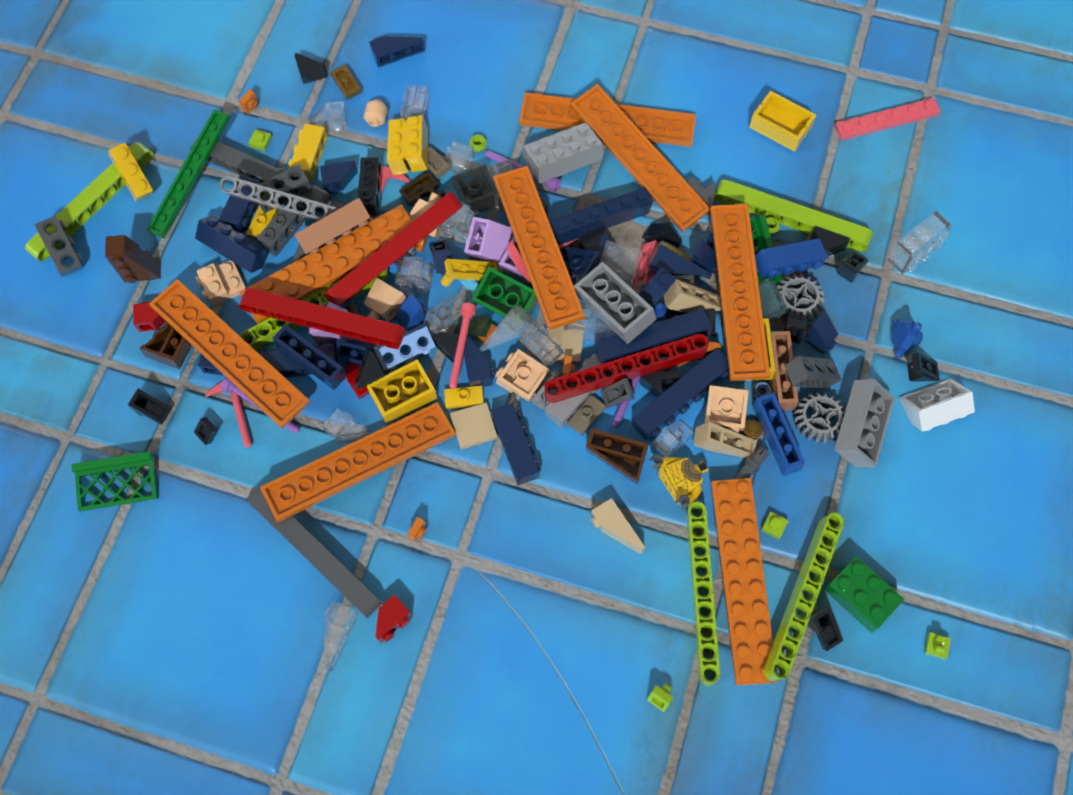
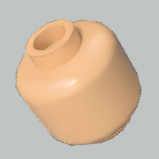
[363,100,388,127]

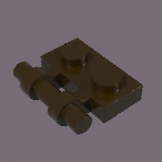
[399,172,446,206]

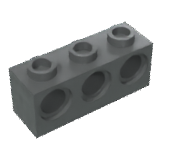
[251,164,312,214]
[257,200,307,257]
[34,216,84,277]
[785,355,842,389]

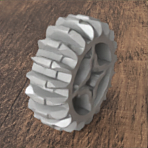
[773,274,825,321]
[794,392,845,444]

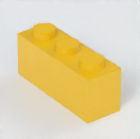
[288,124,328,181]
[108,143,153,202]

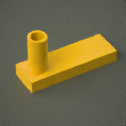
[440,259,498,287]

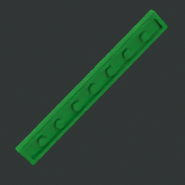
[147,109,231,239]

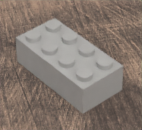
[523,122,603,184]
[574,262,656,344]
[834,379,895,468]

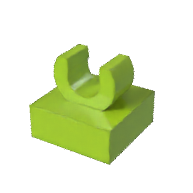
[924,632,951,660]
[647,683,674,712]

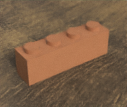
[294,198,370,255]
[771,331,799,411]

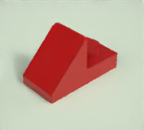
[343,362,369,399]

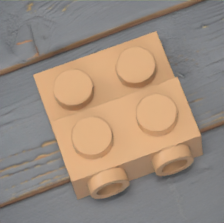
[195,260,246,306]
[495,349,550,402]
[704,385,749,433]

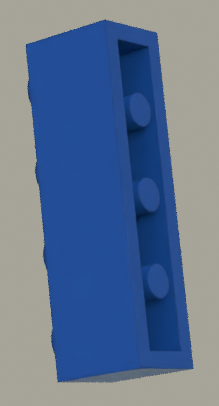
[755,238,828,278]
[753,393,805,476]

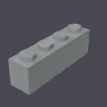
[544,354,611,429]

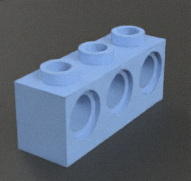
[374,324,436,371]

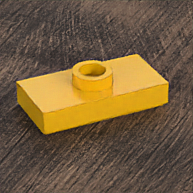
[246,205,278,240]
[444,386,484,409]

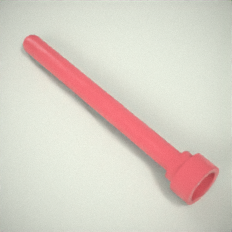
[449,303,476,389]

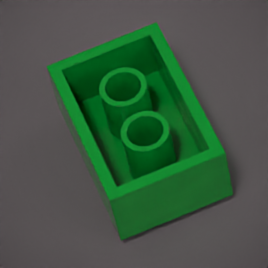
[471,267,538,328]
[825,556,905,633]

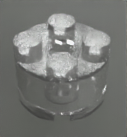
[440,203,480,241]
[395,257,435,294]

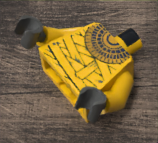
[649,454,708,511]

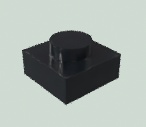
[194,417,218,445]

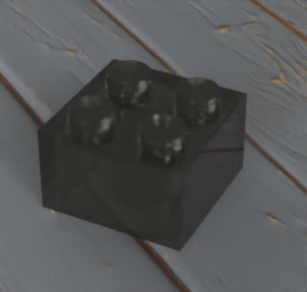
[452,165,499,216]

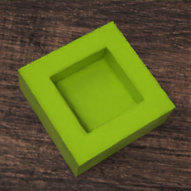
[248,129,272,152]
[761,512,789,539]

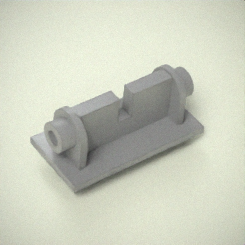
[529,370,561,410]

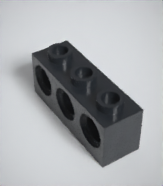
[358,157,382,215]

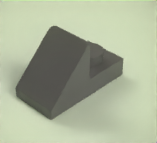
[687,177,715,214]
[601,378,635,408]

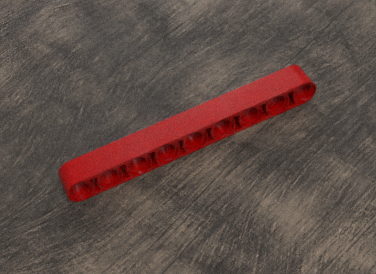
[324,191,464,307]
[238,288,406,349]
[544,334,709,403]

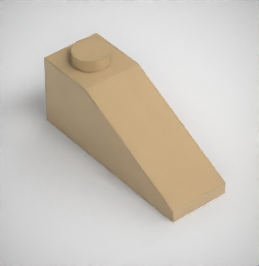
[663,279,722,313]
[693,422,757,459]
[590,498,645,554]

